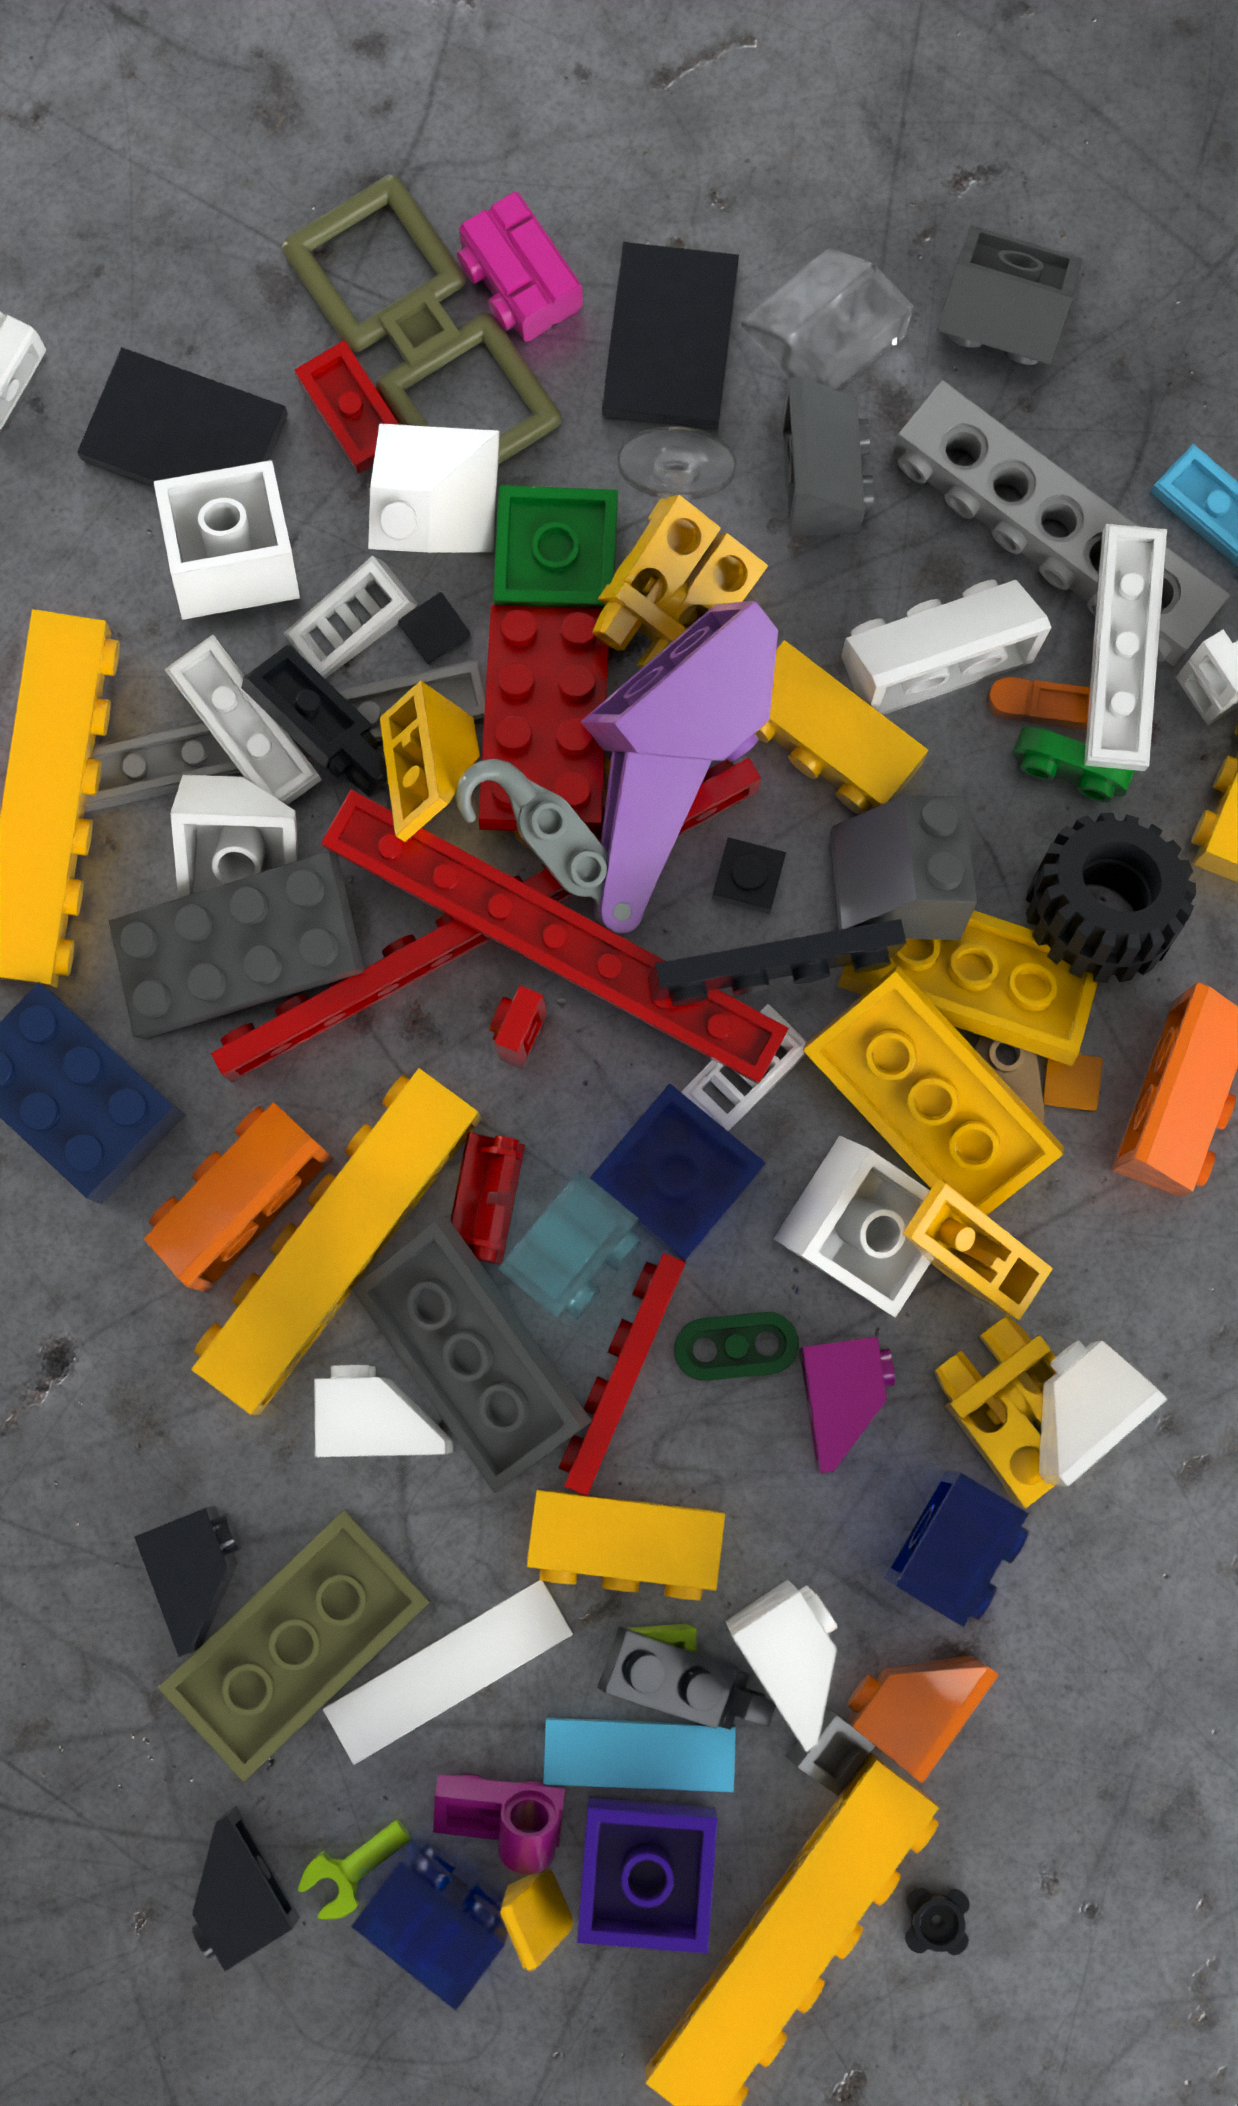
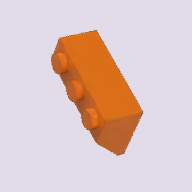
[1111,982,1238,1197]
[143,1102,334,1293]

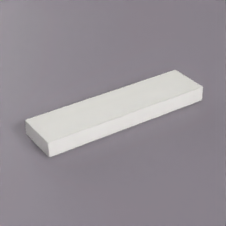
[1084,524,1167,771]
[323,1580,574,1765]

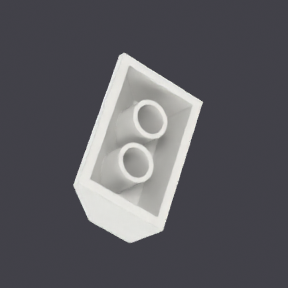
[841,580,1052,715]
[725,1579,838,1752]

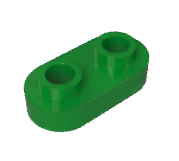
[1012,727,1135,802]

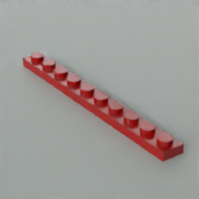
[210,757,761,1083]

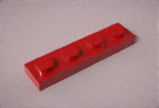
[558,1253,686,1496]

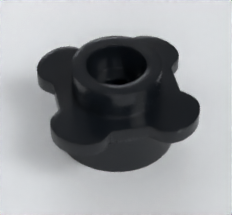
[905,1887,970,1955]

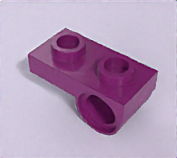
[433,1774,565,1875]

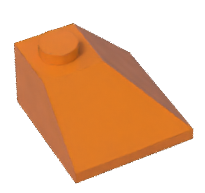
[847,1655,999,1783]

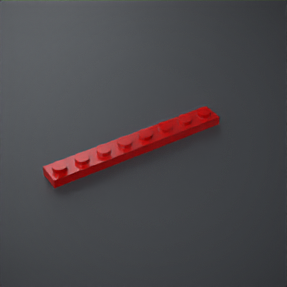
[321,789,789,1084]

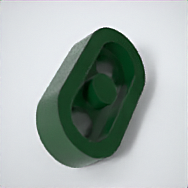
[674,1312,799,1381]

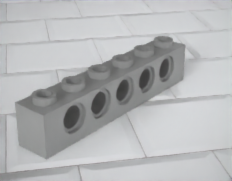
[892,380,1230,668]

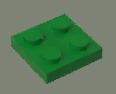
[493,485,618,609]

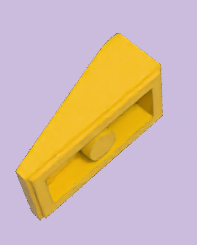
[500,1868,573,1972]

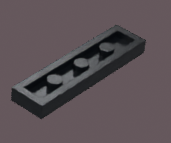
[648,919,907,1006]

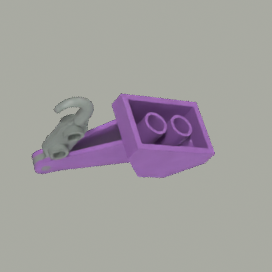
[456,600,778,934]

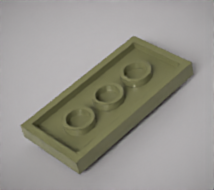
[158,1509,431,1783]

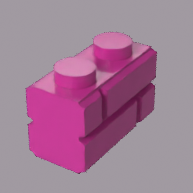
[456,191,583,342]

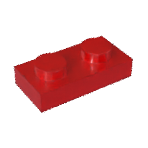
[294,340,399,474]
[489,985,547,1069]

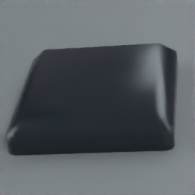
[398,592,470,664]

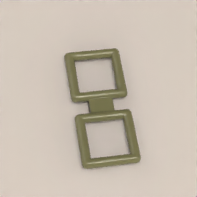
[282,175,562,465]

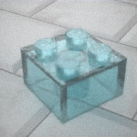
[498,1170,640,1323]

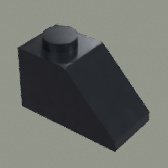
[134,1506,241,1657]
[192,1806,300,1972]

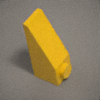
[380,680,480,842]
[902,1179,1053,1321]

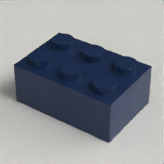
[0,982,185,1204]

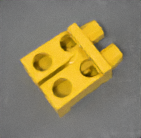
[592,495,768,669]
[933,1315,1056,1509]

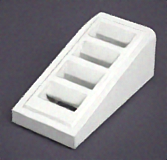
[283,555,419,679]
[680,1004,807,1138]

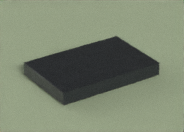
[602,242,739,429]
[77,347,288,486]

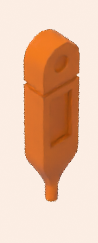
[987,677,1090,730]

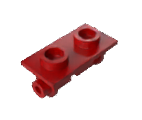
[450,1132,525,1265]

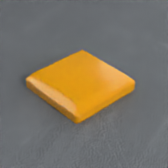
[1043,1054,1103,1112]

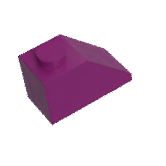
[799,1337,895,1473]

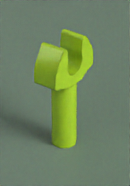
[298,1819,412,1920]

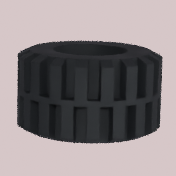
[1026,813,1196,983]

